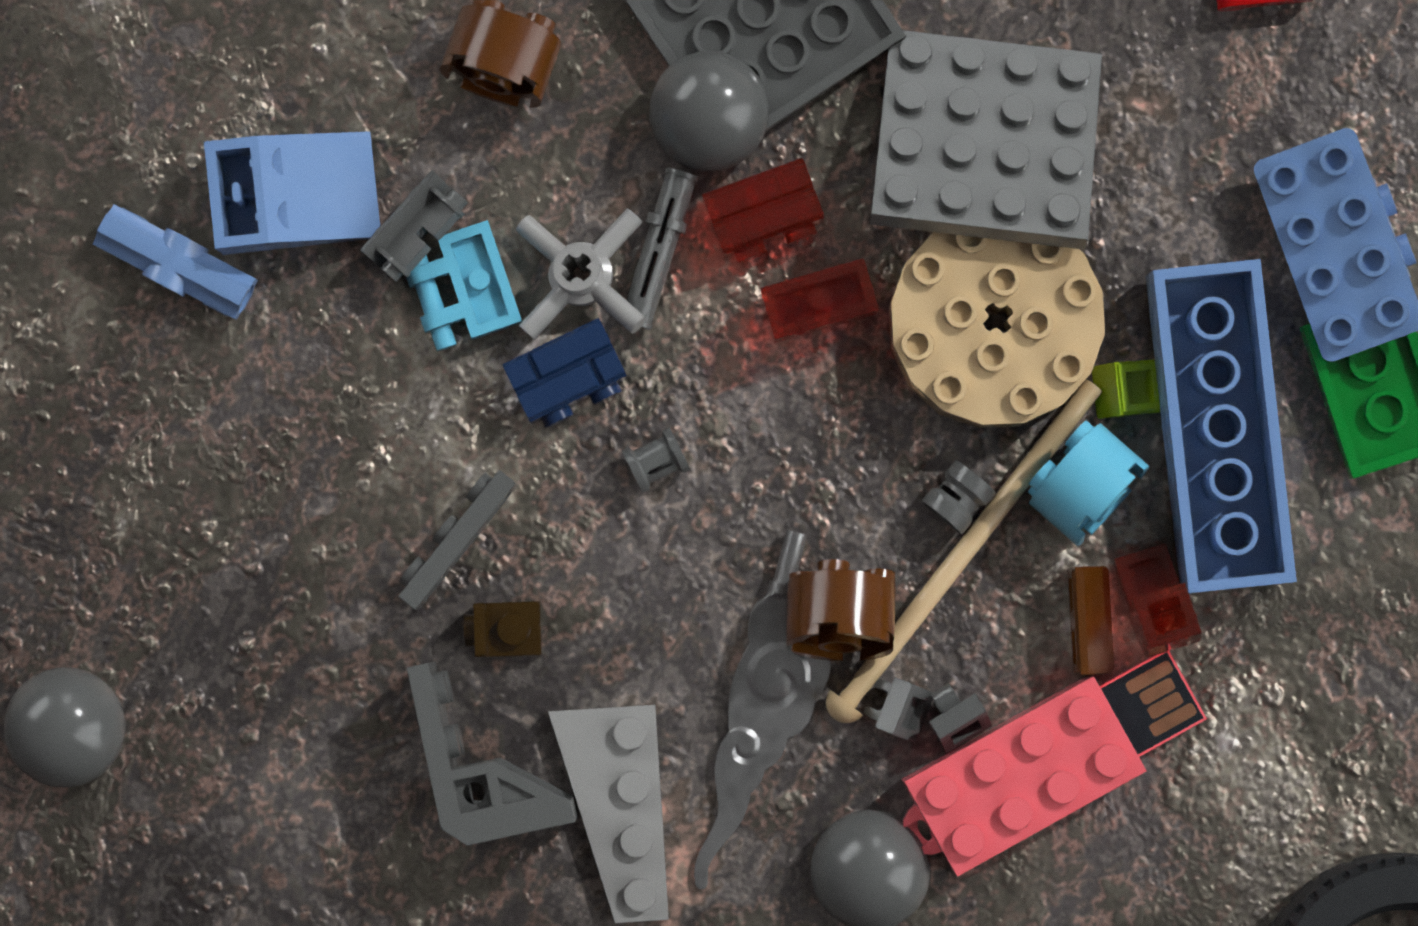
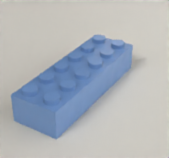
[1145,259,1297,594]

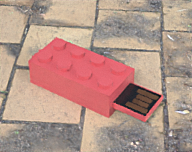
[901,648,1207,877]

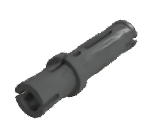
[626,167,699,330]

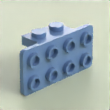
[1254,128,1418,362]

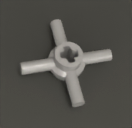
[516,208,646,340]

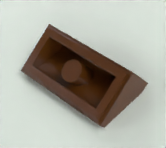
[1067,566,1114,675]

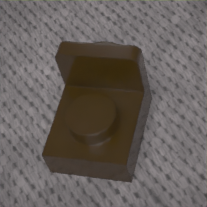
[464,601,542,657]

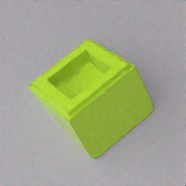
[1092,359,1160,419]

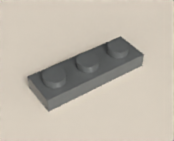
[398,470,518,610]

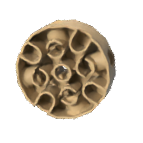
[889,232,1105,428]

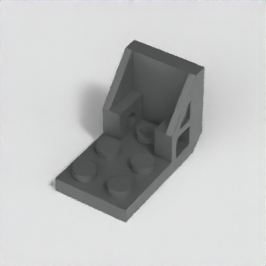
[407,662,578,846]

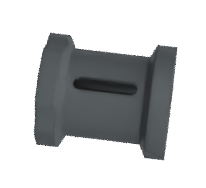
[622,427,690,493]

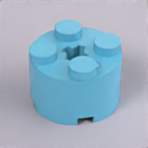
[1028,420,1150,547]

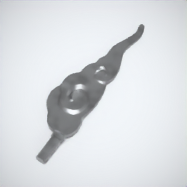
[694,530,831,889]

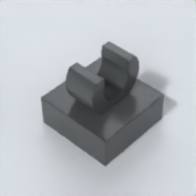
[864,677,933,743]
[929,683,992,753]

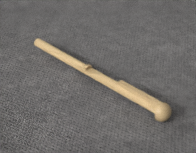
[826,379,1102,723]

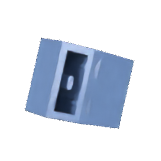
[204,131,381,255]

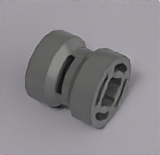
[921,460,996,535]

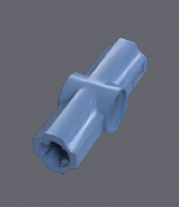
[93,204,258,320]

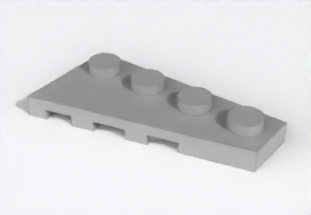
[548,704,669,923]

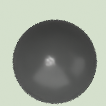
[649,51,769,171]
[4,667,126,788]
[811,810,931,926]

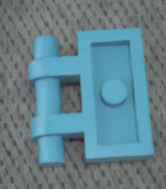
[406,220,523,351]

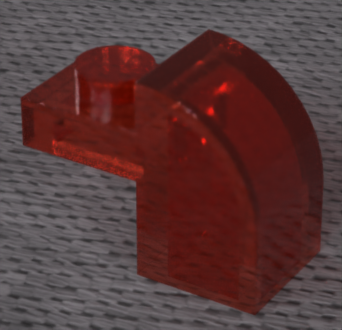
[1114,543,1202,658]

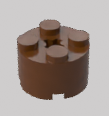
[439,0,562,108]
[786,559,896,661]

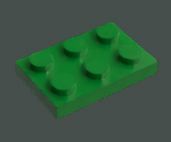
[1299,324,1418,479]

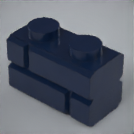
[502,318,628,429]

